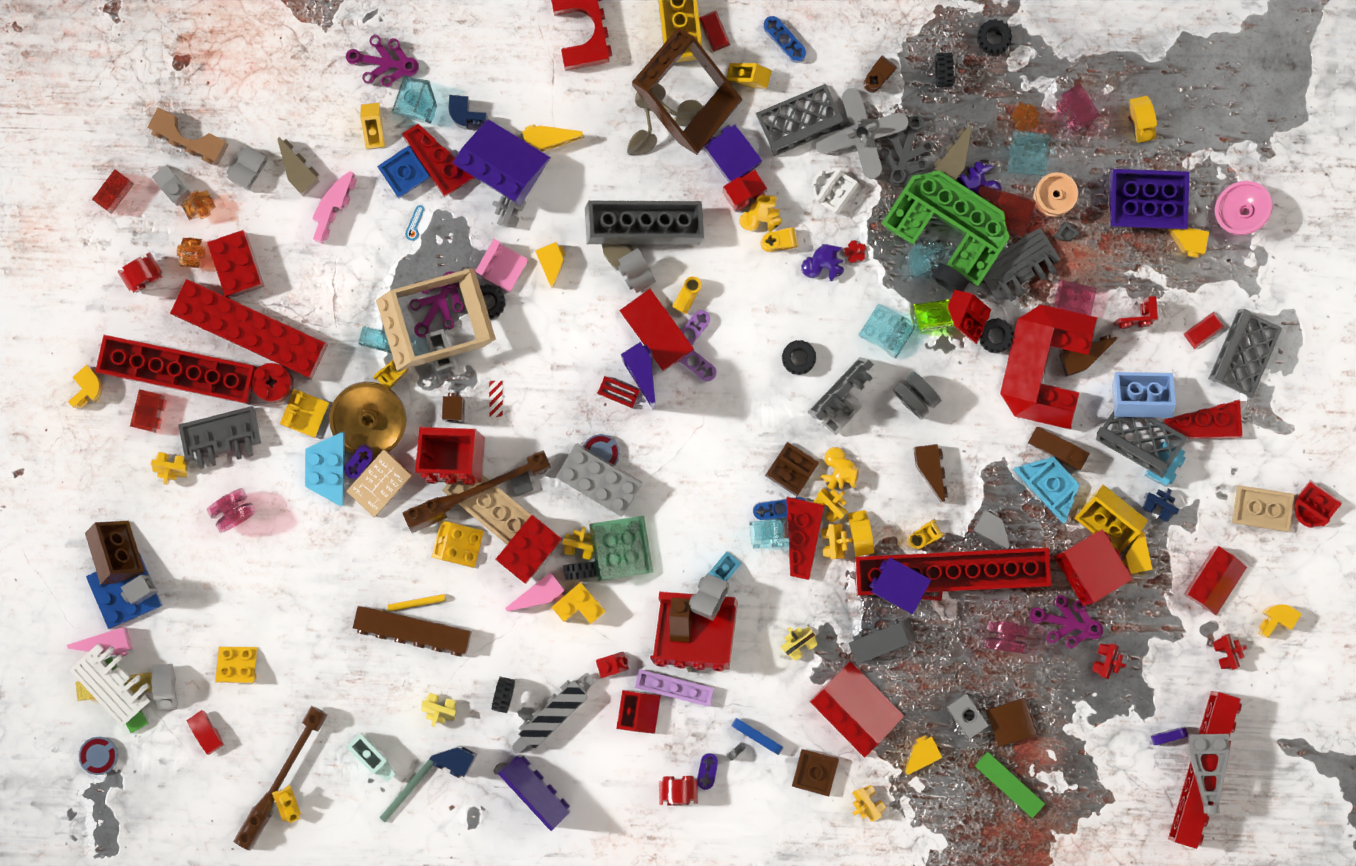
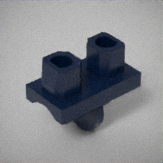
[1142,488,1180,522]

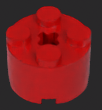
[117,252,163,293]
[252,363,294,403]
[659,776,698,806]

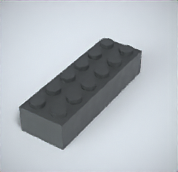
[585,200,704,245]

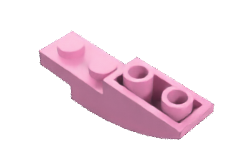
[312,171,357,244]

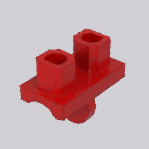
[1213,633,1248,670]
[1092,643,1127,679]

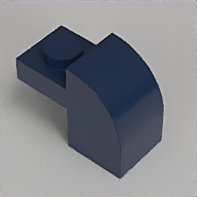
[448,95,488,130]

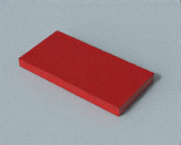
[619,289,694,372]

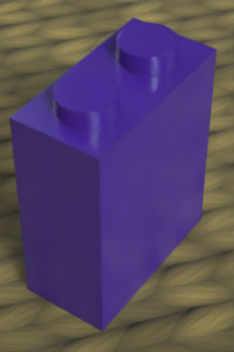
[704,124,762,182]
[869,558,931,614]

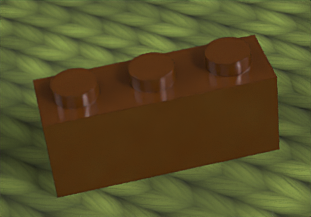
[85,520,145,585]

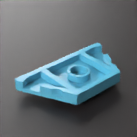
[305,432,345,506]
[1013,457,1080,524]

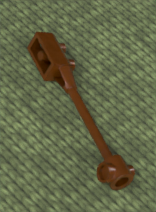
[402,450,551,533]
[233,705,328,851]

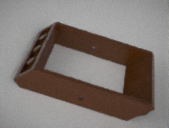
[632,27,742,155]

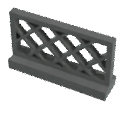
[756,84,844,157]
[1208,309,1282,398]
[1096,411,1188,478]

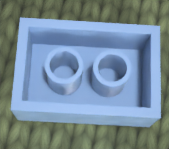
[1112,372,1176,418]

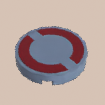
[583,434,620,465]
[79,736,118,775]

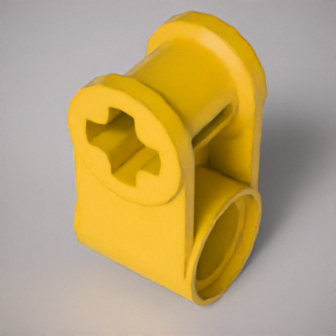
[760,227,799,252]
[373,360,409,389]
[907,519,945,550]

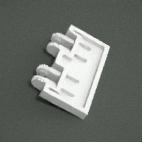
[69,643,151,727]

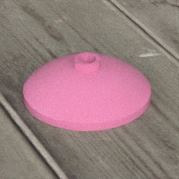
[1215,181,1273,235]

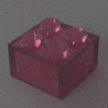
[1056,83,1101,134]

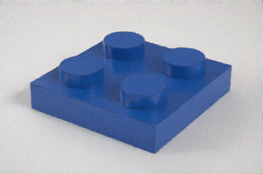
[377,145,430,199]

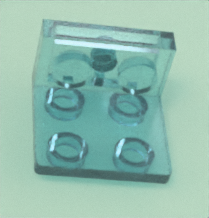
[1007,131,1052,176]
[859,304,916,359]

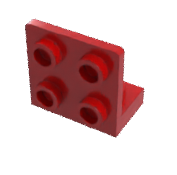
[1114,296,1158,329]

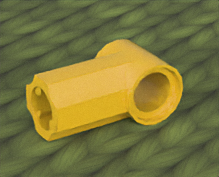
[672,276,701,315]

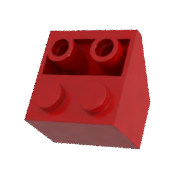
[947,290,991,344]
[616,690,661,734]

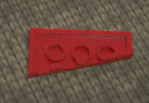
[402,124,475,198]
[1163,399,1243,440]
[786,496,825,580]

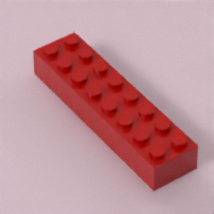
[170,279,328,379]
[95,334,257,405]
[1168,691,1242,849]

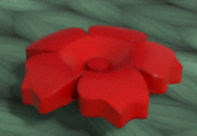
[843,240,866,263]

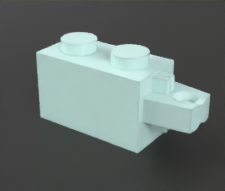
[346,732,396,782]

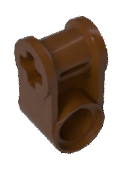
[864,55,897,93]

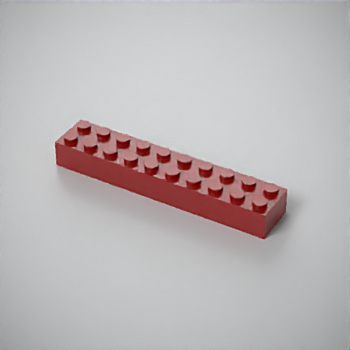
[854,547,1051,596]

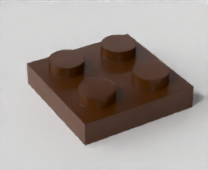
[792,749,839,797]

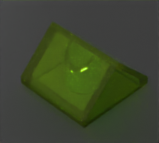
[913,299,955,334]

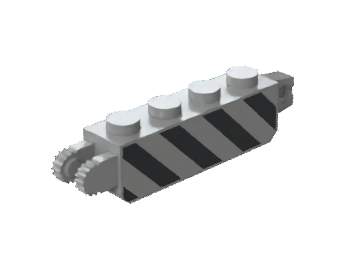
[512,673,595,754]

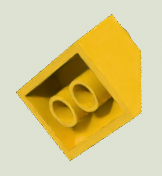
[1074,484,1148,553]

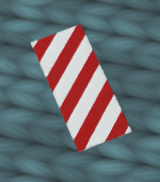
[489,381,503,417]

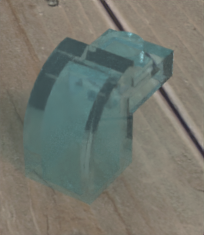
[907,241,944,279]

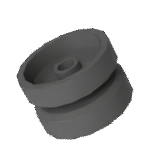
[893,371,942,420]

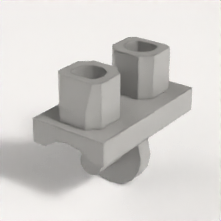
[492,196,526,227]

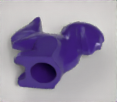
[957,162,1002,201]
[801,244,844,281]

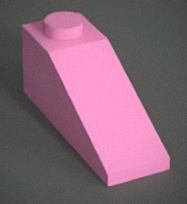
[505,572,565,611]
[67,627,133,656]

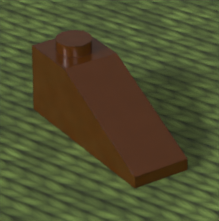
[1028,427,1090,471]

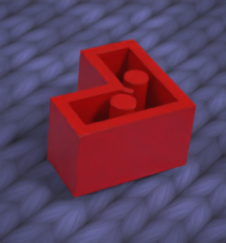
[723,170,767,211]

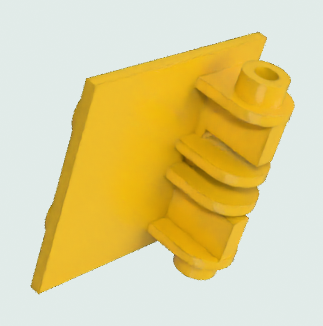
[280,389,329,438]
[215,646,257,683]

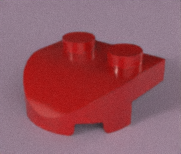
[1295,480,1342,528]

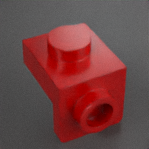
[596,652,629,678]

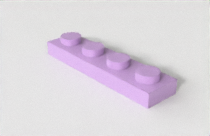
[635,669,714,707]

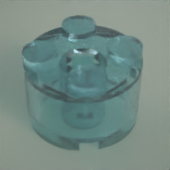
[749,519,789,549]

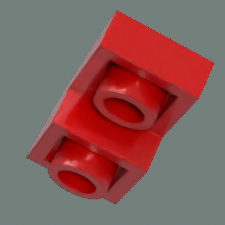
[186,710,224,755]

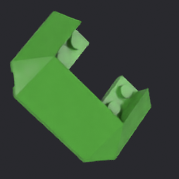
[881,170,1009,287]

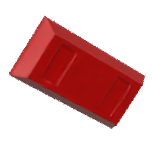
[699,10,731,52]
[1183,312,1225,349]

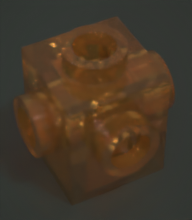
[1009,102,1040,133]
[181,190,216,220]
[177,237,206,268]

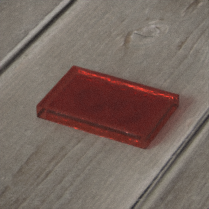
[977,185,1036,237]

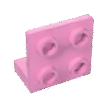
[475,239,528,292]

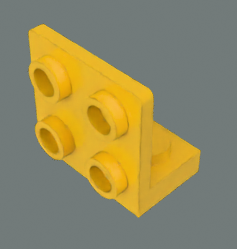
[431,521,484,568]

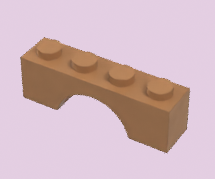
[147,107,229,165]

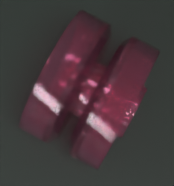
[206,488,257,533]
[984,621,1030,654]

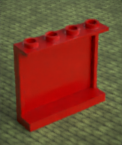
[650,591,738,672]

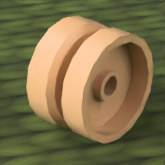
[1033,172,1078,218]

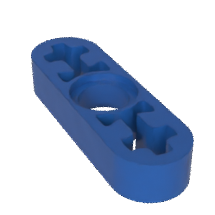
[763,16,806,63]
[753,497,806,520]
[731,718,784,755]

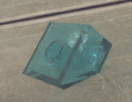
[392,77,437,124]

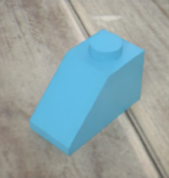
[708,551,741,582]

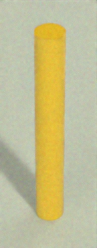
[388,594,446,612]

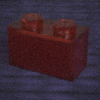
[92,169,134,214]
[130,389,166,433]

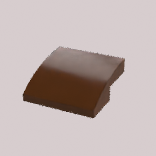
[765,442,819,497]
[986,697,1038,747]

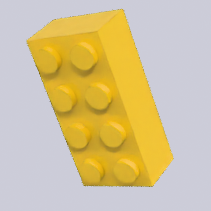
[658,0,702,62]

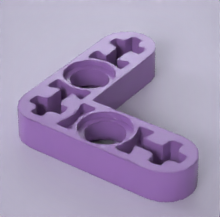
[679,310,716,382]

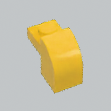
[1129,95,1157,143]
[68,365,103,409]
[847,510,875,557]
[1258,604,1302,638]

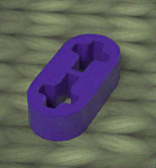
[345,445,373,479]
[1151,727,1188,745]
[697,753,718,790]

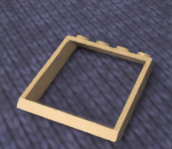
[376,269,496,371]

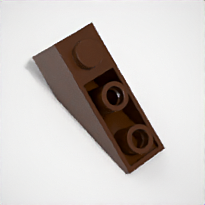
[1059,335,1117,376]
[913,444,948,502]

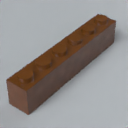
[353,606,472,657]

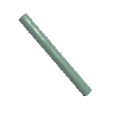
[379,758,434,822]

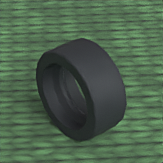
[931,263,969,292]

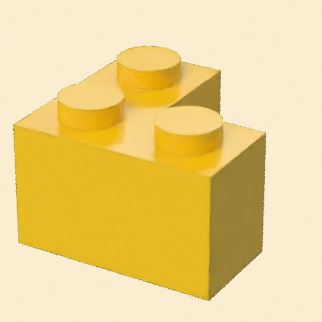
[551,582,606,624]

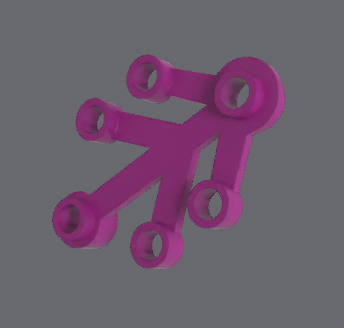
[346,35,419,88]
[410,271,464,338]
[1029,595,1103,649]

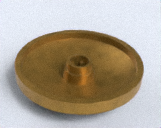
[329,381,407,457]

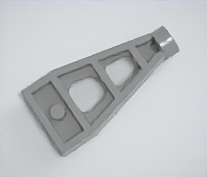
[1188,734,1230,814]

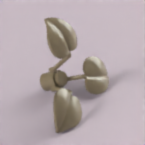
[627,83,704,155]

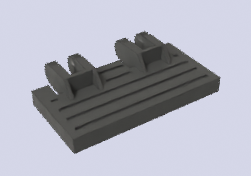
[983,228,1061,302]
[808,357,874,421]
[178,406,261,469]

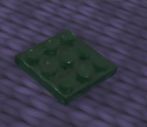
[589,516,653,581]

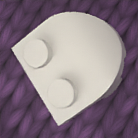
[811,168,859,215]

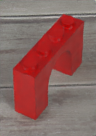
[551,0,612,71]

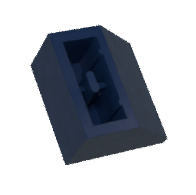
[430,745,478,778]

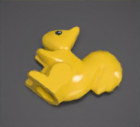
[739,195,782,232]
[820,447,859,490]

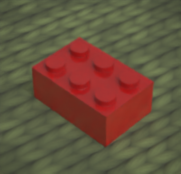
[207,230,265,299]
[495,515,563,584]

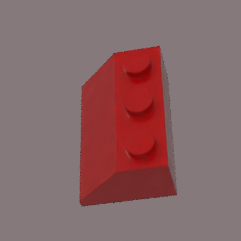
[1183,546,1247,616]

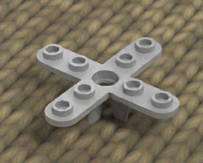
[816,88,908,179]

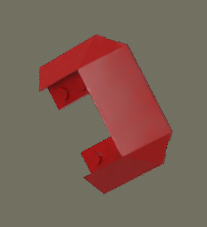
[1000,304,1098,430]

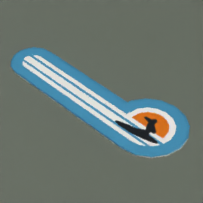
[405,205,424,241]

